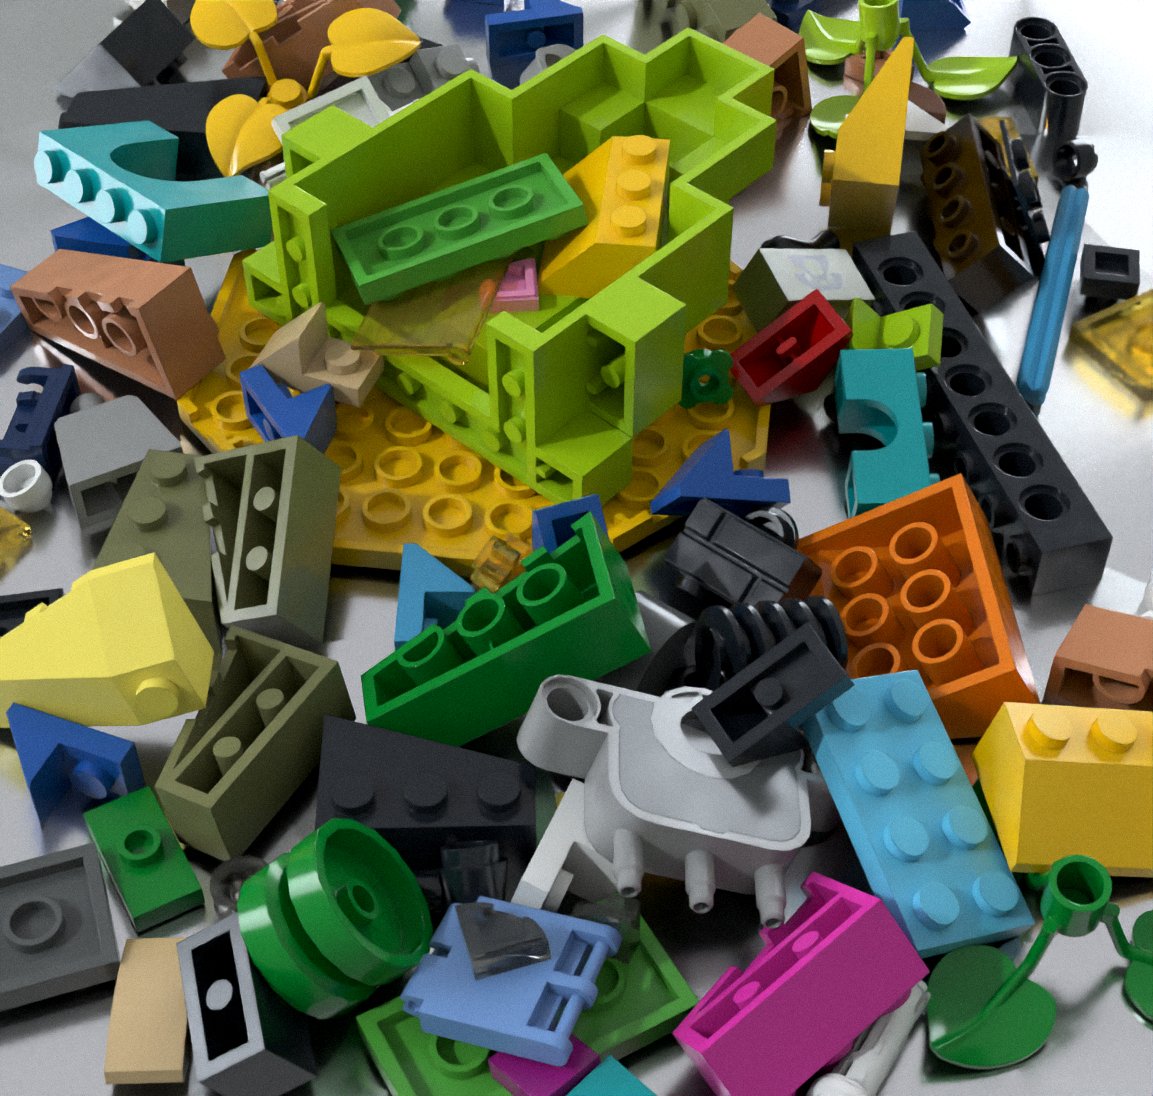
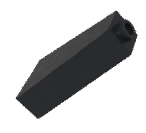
[58,76,269,178]

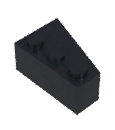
[315,714,537,876]

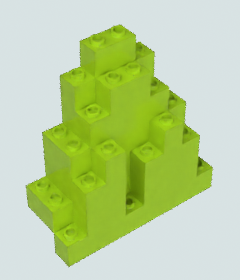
[242,27,777,506]

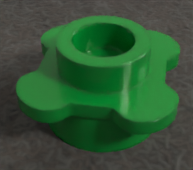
[678,349,734,409]

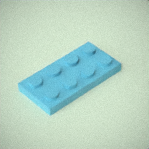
[801,670,1036,959]

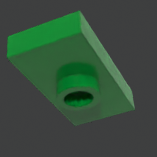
[83,786,205,932]

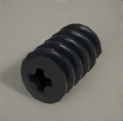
[695,596,848,691]

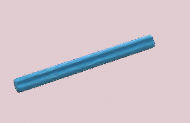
[1016,185,1090,407]

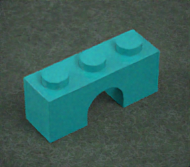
[834,348,940,519]

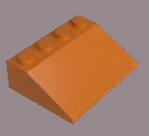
[796,473,1040,739]

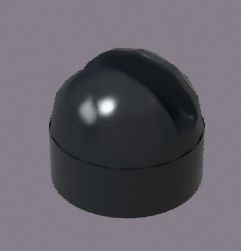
[1052,138,1099,181]

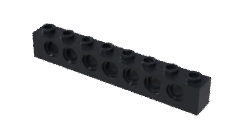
[852,231,1113,596]

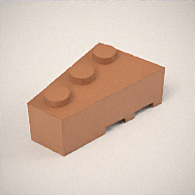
[221,0,402,90]

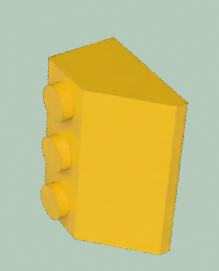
[537,135,670,298]
[971,702,1153,878]

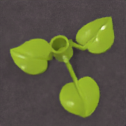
[799,0,1017,139]

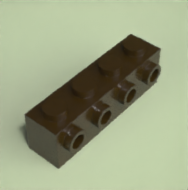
[919,113,1033,313]

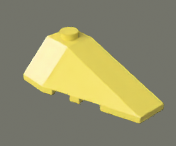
[0,552,214,728]

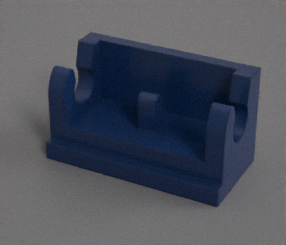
[0,364,81,490]

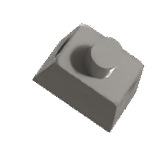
[54,393,183,529]

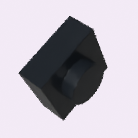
[1080,244,1140,301]

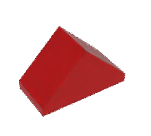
[729,288,853,407]

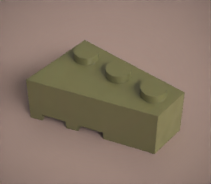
[92,449,222,654]

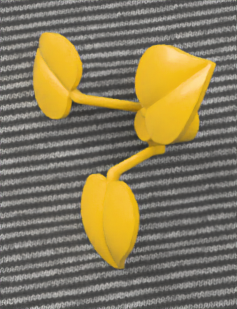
[190,0,421,177]

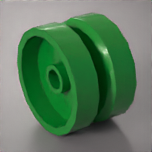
[237,818,433,1019]

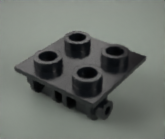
[999,119,1051,267]

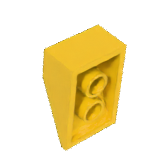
[819,37,914,233]

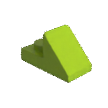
[833,297,944,385]

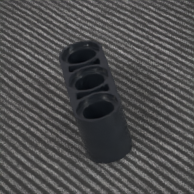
[1008,17,1088,139]

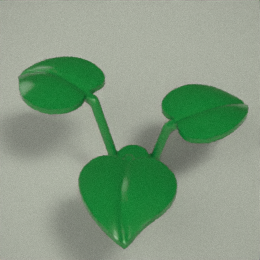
[926,778,1153,1069]

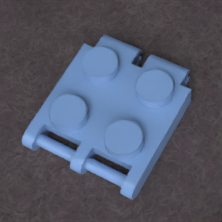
[400,896,622,1066]

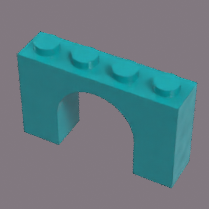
[34,120,272,263]

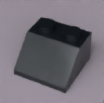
[54,0,195,98]

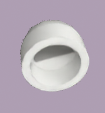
[0,459,53,514]

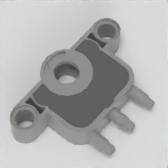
[517,674,842,929]

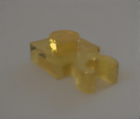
[470,532,532,594]

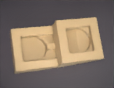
[104,937,192,1085]

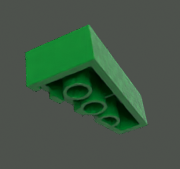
[361,511,652,747]

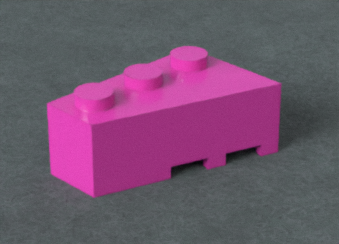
[672,871,930,1096]

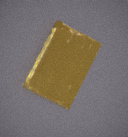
[350,250,518,366]

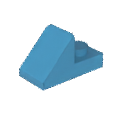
[394,543,477,651]

